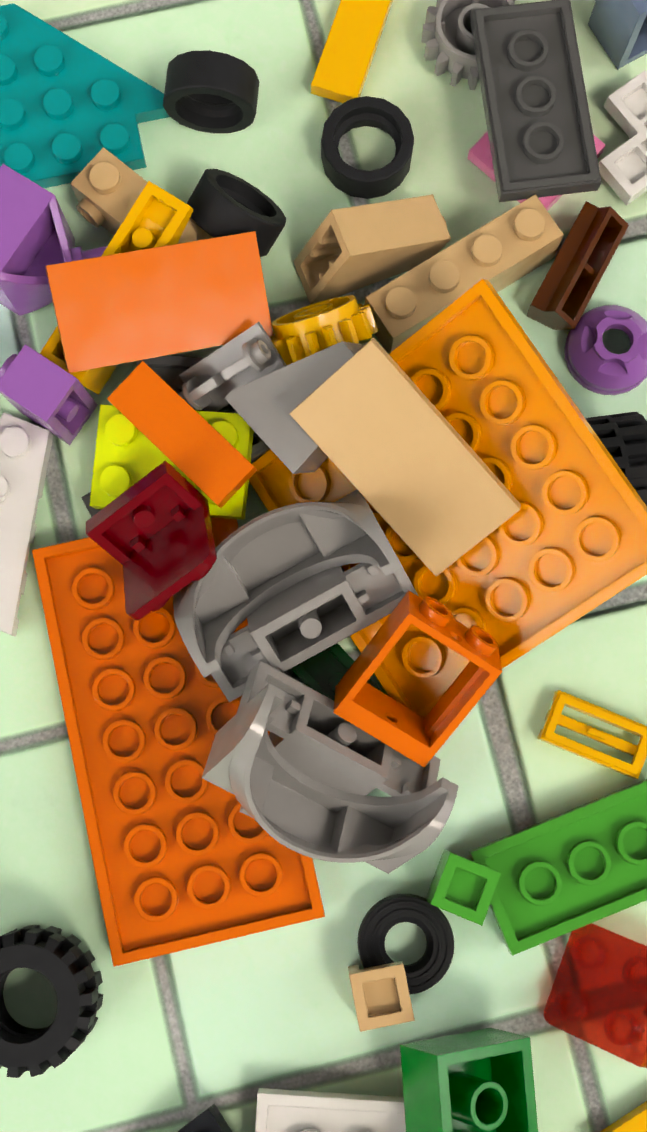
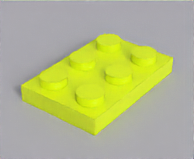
[89,404,254,520]

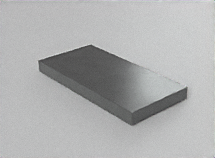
[470,0,602,202]

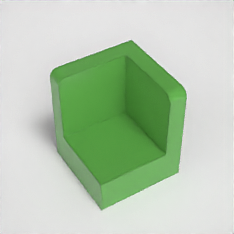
[426,849,502,926]

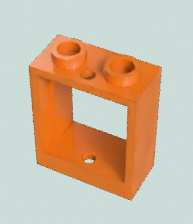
[333,590,502,767]

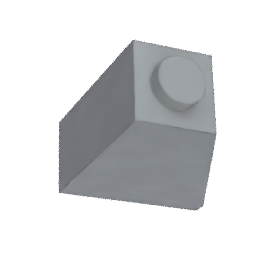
[225,341,367,474]

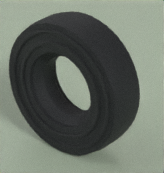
[357,894,454,994]

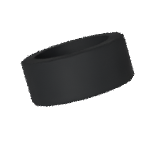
[163,50,259,133]
[321,96,414,199]
[187,169,286,257]

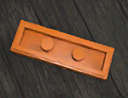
[107,361,257,508]

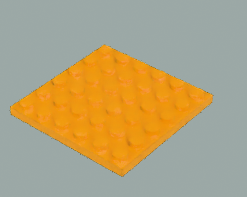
[249,279,647,718]

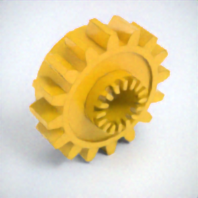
[269,295,378,365]

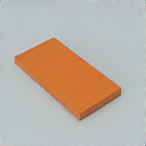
[45,231,273,373]

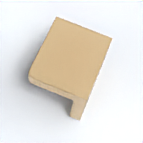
[348,961,415,1032]

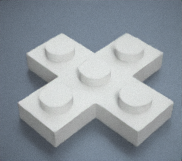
[598,70,647,206]

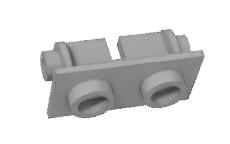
[179,322,287,412]

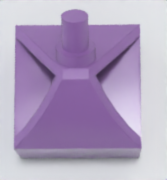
[0,164,107,316]

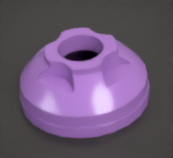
[564,305,647,395]

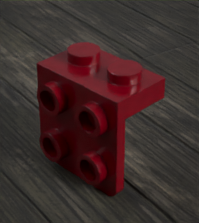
[86,460,217,620]

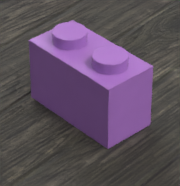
[0,344,98,445]

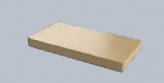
[290,337,521,576]

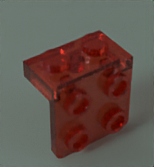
[544,923,647,1068]

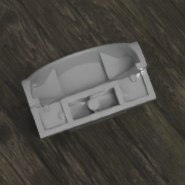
[173,490,419,702]
[202,661,458,874]

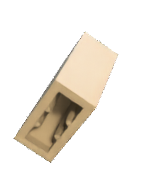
[293,194,451,304]

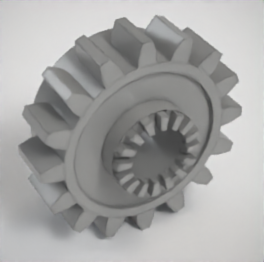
[421,0,515,90]

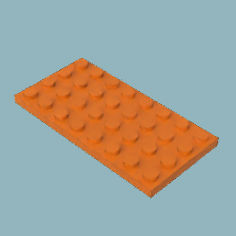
[32,517,325,967]

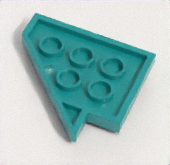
[0,3,170,188]

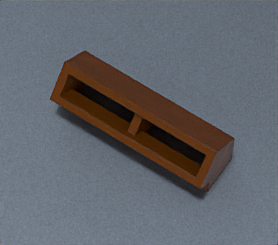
[527,201,629,330]

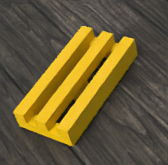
[537,690,647,779]

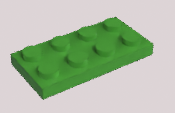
[468,779,647,956]

